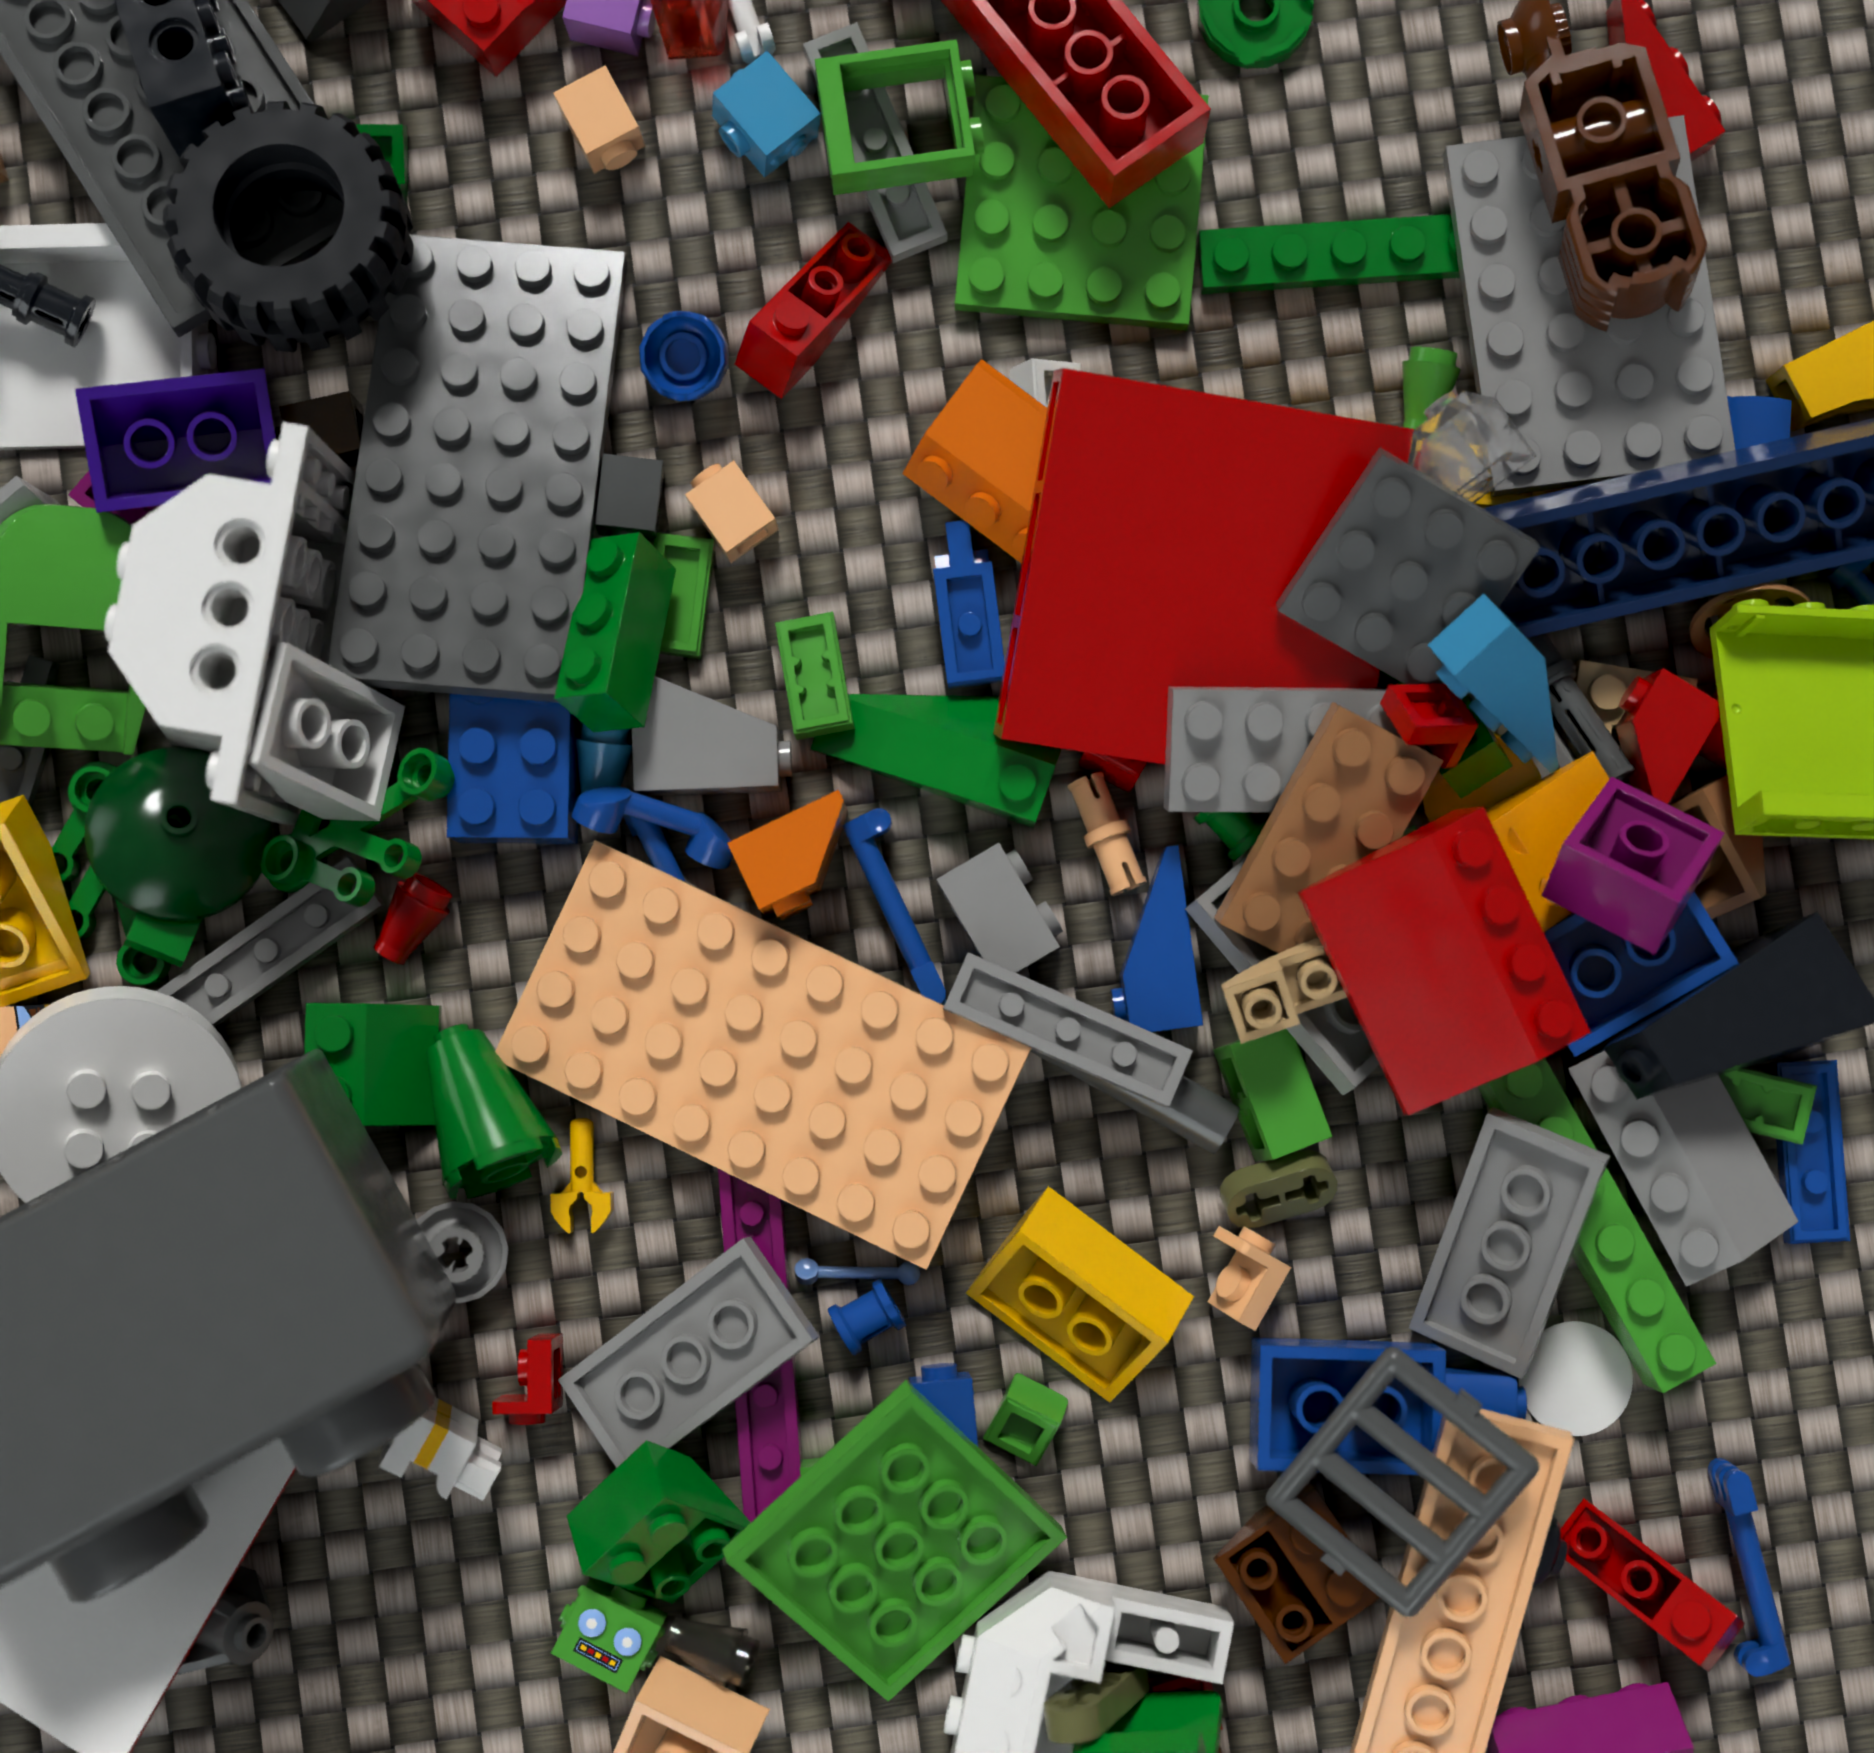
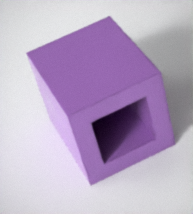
[562,0,658,56]

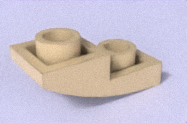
[1221,937,1347,1044]

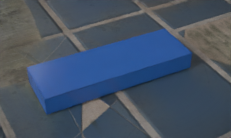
[1770,1060,1850,1244]

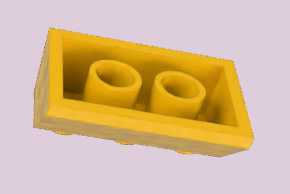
[966,1186,1194,1403]

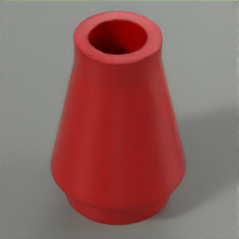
[373,873,452,965]

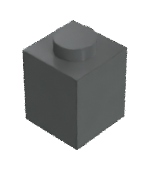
[595,453,665,542]

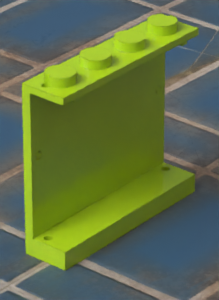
[1709,599,1874,839]

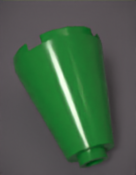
[426,1024,562,1199]

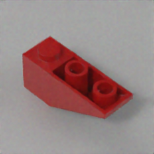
[1606,0,1726,162]
[734,222,892,399]
[1560,1498,1746,1672]

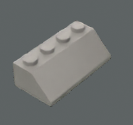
[1568,1036,1798,1287]

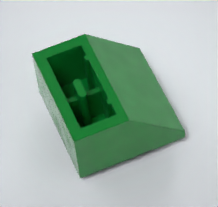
[566,1440,750,1604]

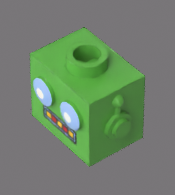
[551,1577,668,1693]

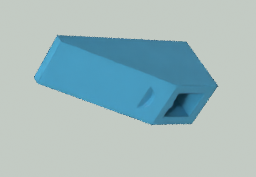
[1428,593,1559,774]

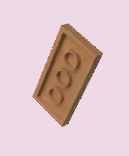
[1214,702,1444,953]

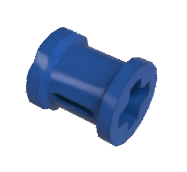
[828,1278,906,1356]

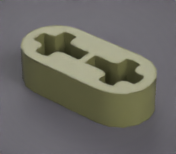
[1220,1150,1338,1229]

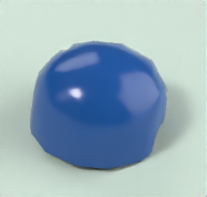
[639,311,729,402]

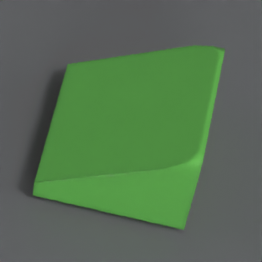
[983,1373,1068,1466]

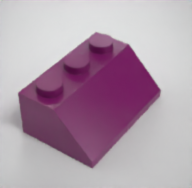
[1488,1682,1694,1753]

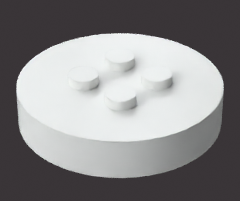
[0,986,242,1203]

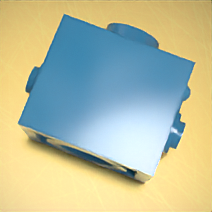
[712,51,821,178]

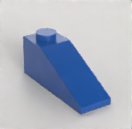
[1110,845,1203,1032]

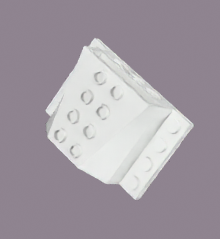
[104,422,356,826]

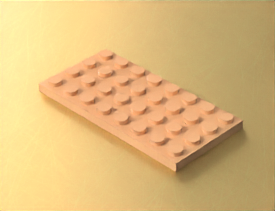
[495,840,1031,1270]

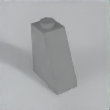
[632,676,792,797]

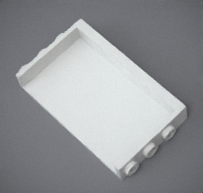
[0,223,217,450]

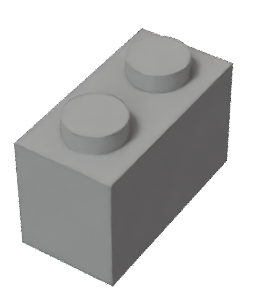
[936,843,1063,973]

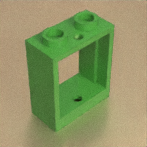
[815,39,984,195]

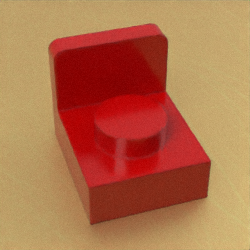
[1380,683,1479,768]
[492,1333,563,1425]

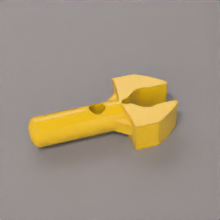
[550,1118,614,1234]

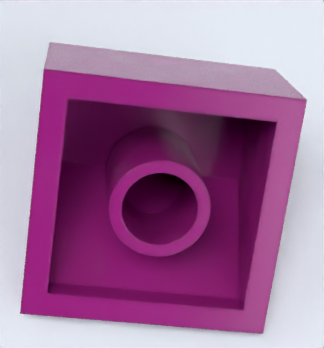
[1541,776,1725,954]

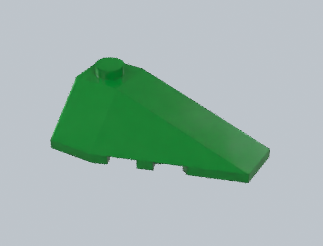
[810,694,1062,828]

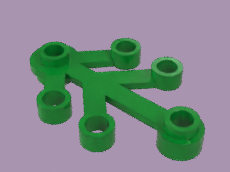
[261,748,454,907]
[52,761,190,986]

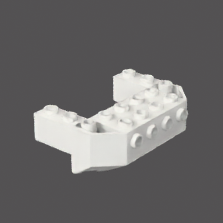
[943,1570,1234,1753]

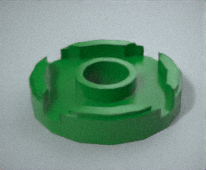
[1197,0,1314,69]

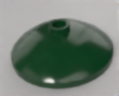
[85,747,272,922]

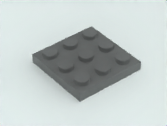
[1276,447,1540,684]

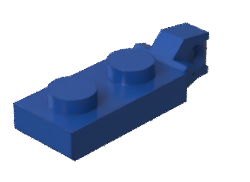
[933,520,1005,689]

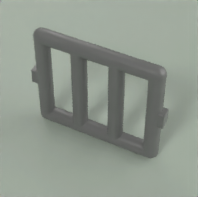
[1266,1347,1539,1617]

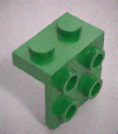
[1072,1690,1223,1753]

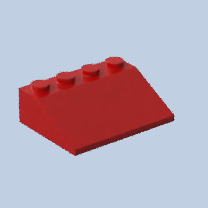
[1297,806,1591,1115]

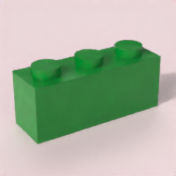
[554,532,676,732]

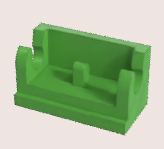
[1213,1029,1333,1162]

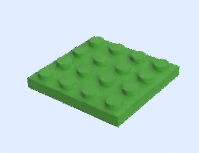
[955,75,1209,331]
[722,1380,1067,1702]

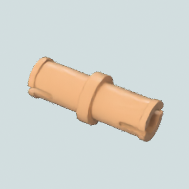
[1067,771,1147,896]

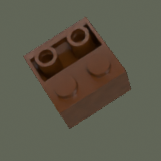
[1213,1482,1380,1664]

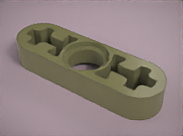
[1043,1660,1150,1744]

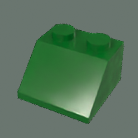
[304,1003,442,1126]

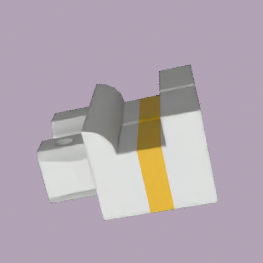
[379,1397,502,1501]

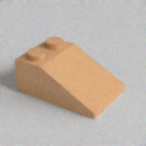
[613,1656,770,1753]

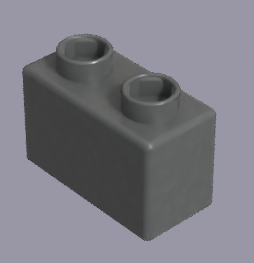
[0,1049,456,1603]

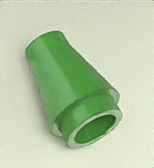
[1402,347,1461,436]

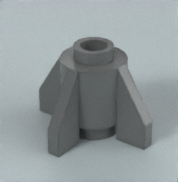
[177,1565,274,1675]

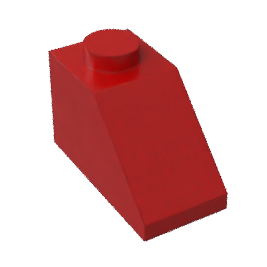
[1616,668,1720,804]

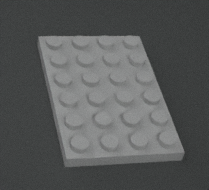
[1443,115,1735,497]

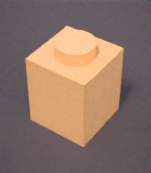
[553,65,645,174]
[685,460,779,563]

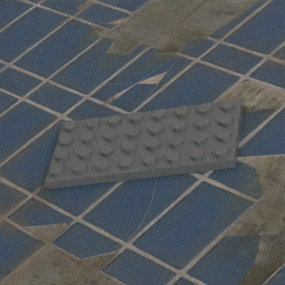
[0,0,344,338]
[327,235,627,703]

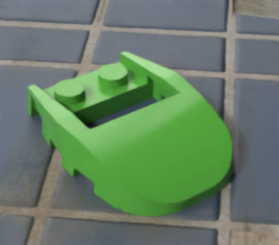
[0,504,146,755]

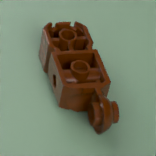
[1497,0,1707,332]

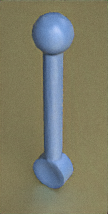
[795,1258,921,1286]

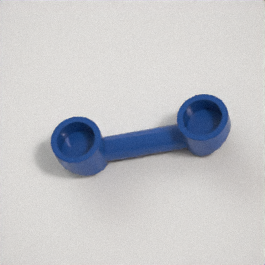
[571,786,733,869]

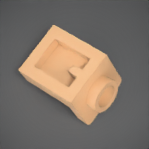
[1207,1226,1291,1331]

